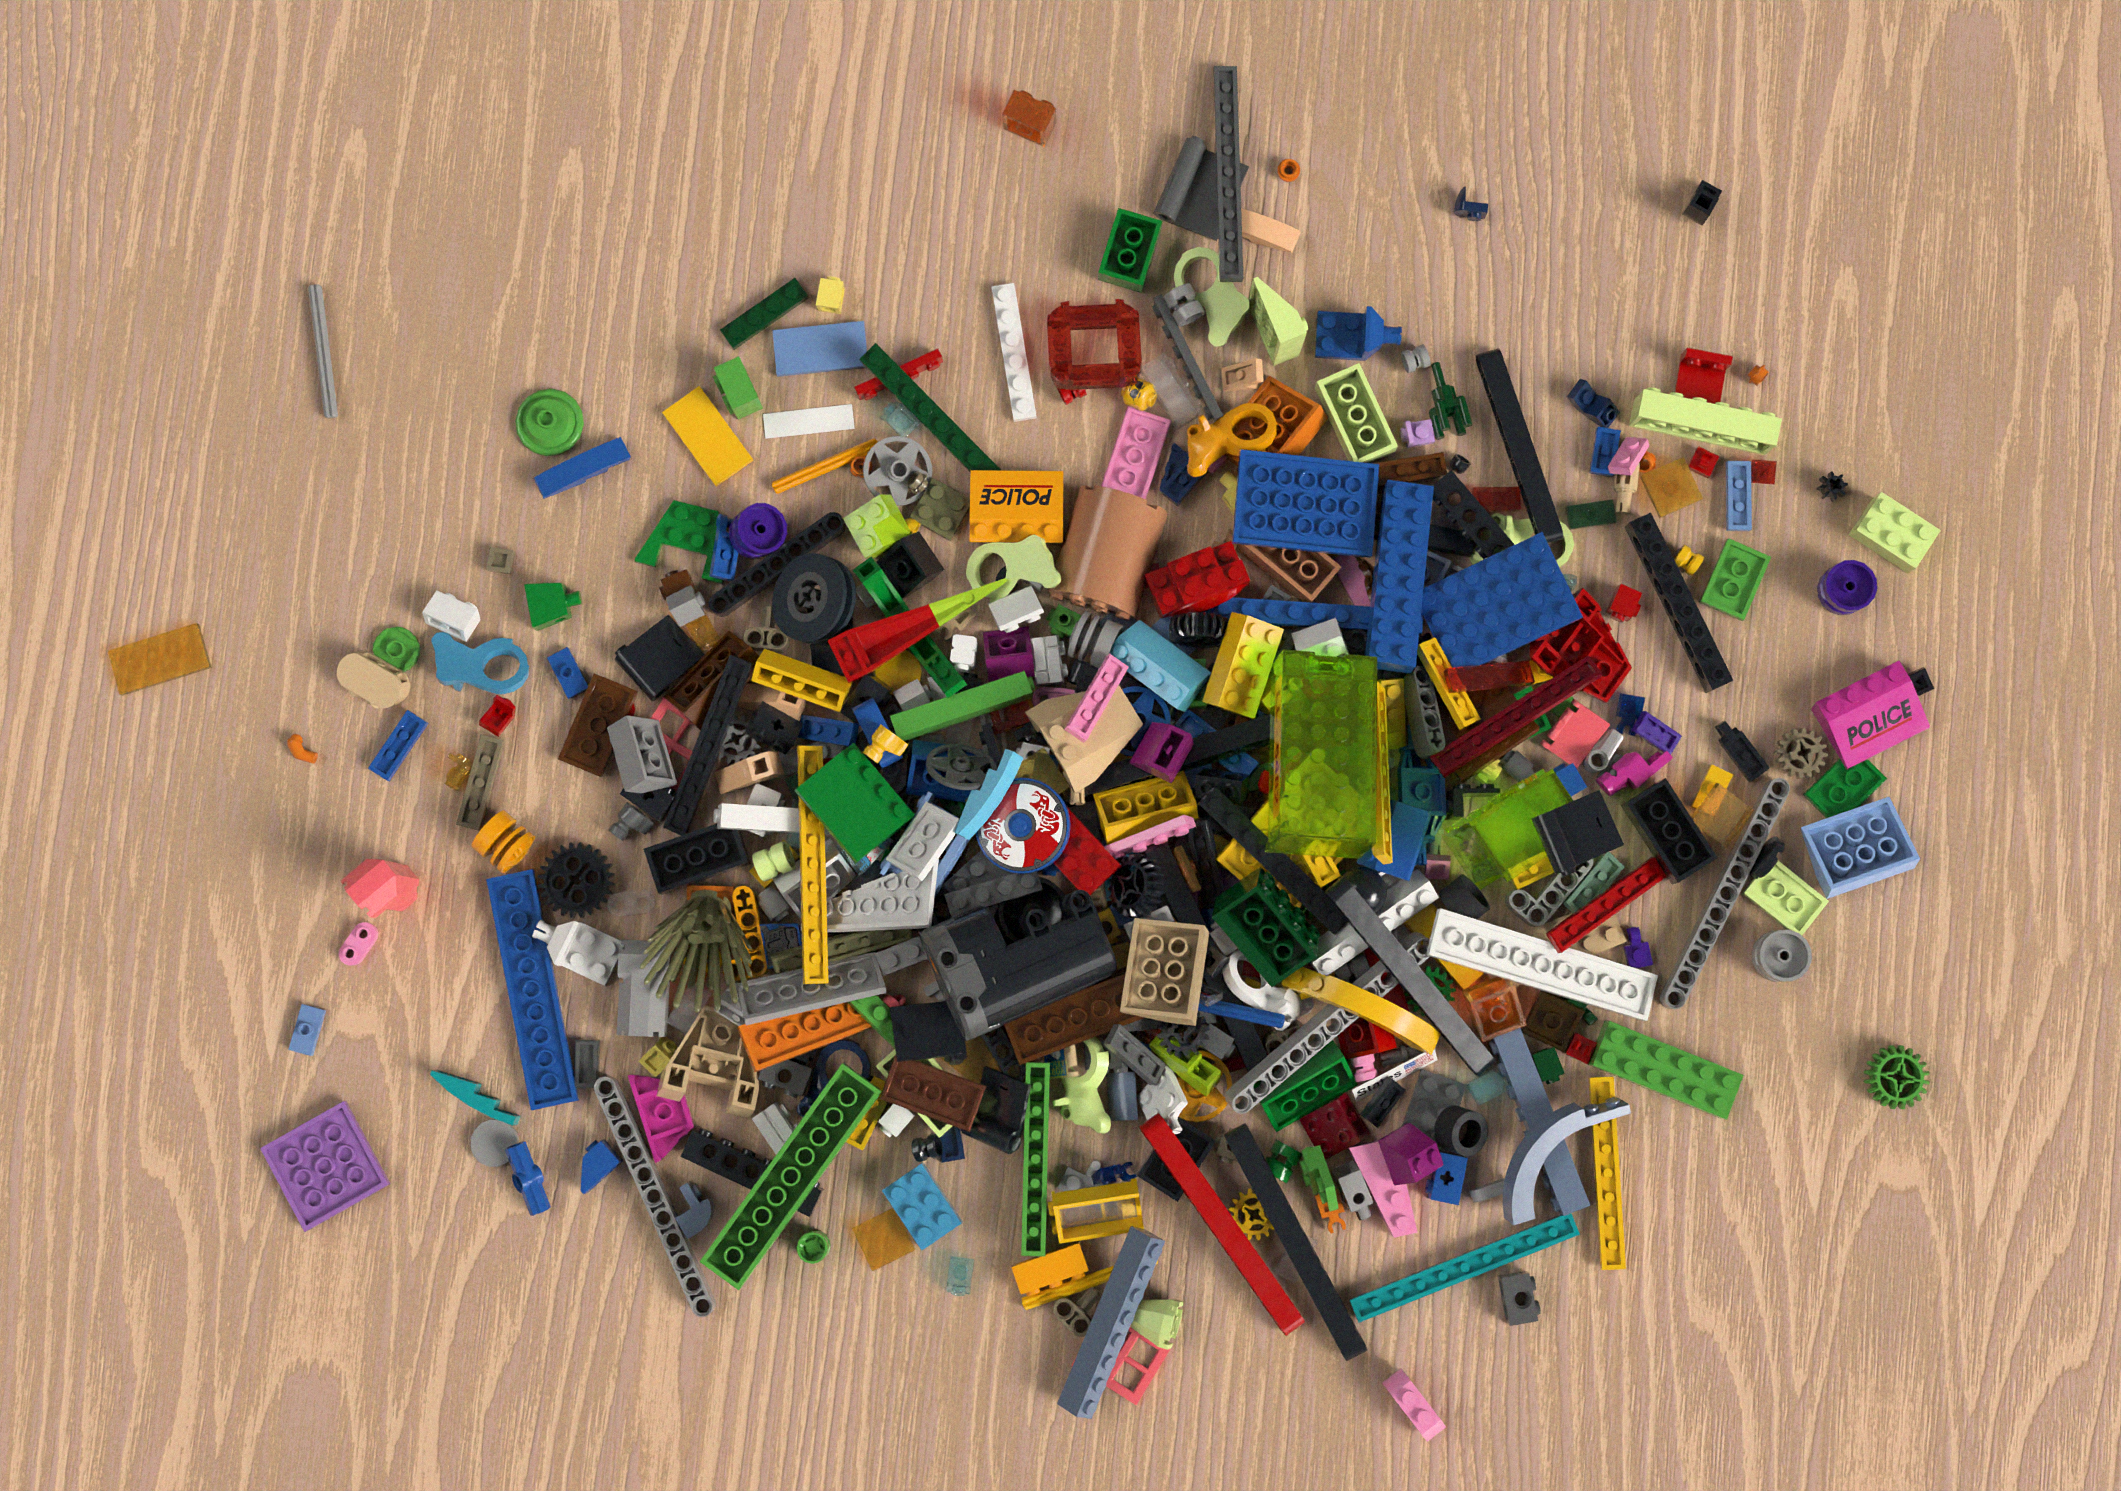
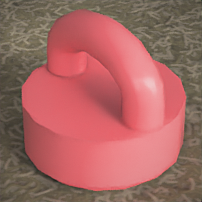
[882,994,906,1008]

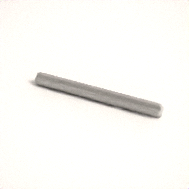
[308,284,338,419]

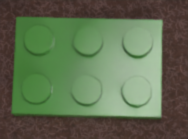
[1699,538,1771,621]

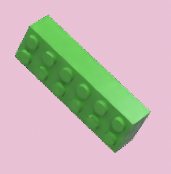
[1588,1021,1744,1120]

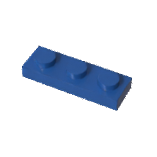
[368,710,429,782]
[798,715,860,746]

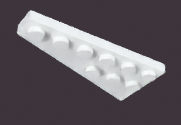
[800,859,939,933]

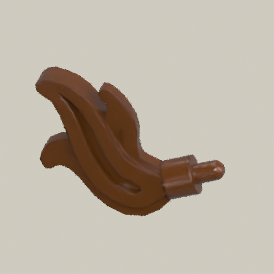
[1357,558,1374,602]

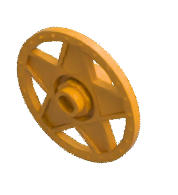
[1176,1050,1232,1122]

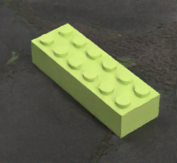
[1629,387,1782,455]

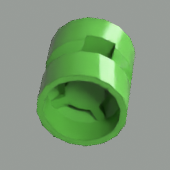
[797,1230,831,1264]

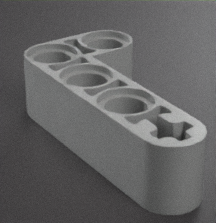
[1505,859,1594,927]

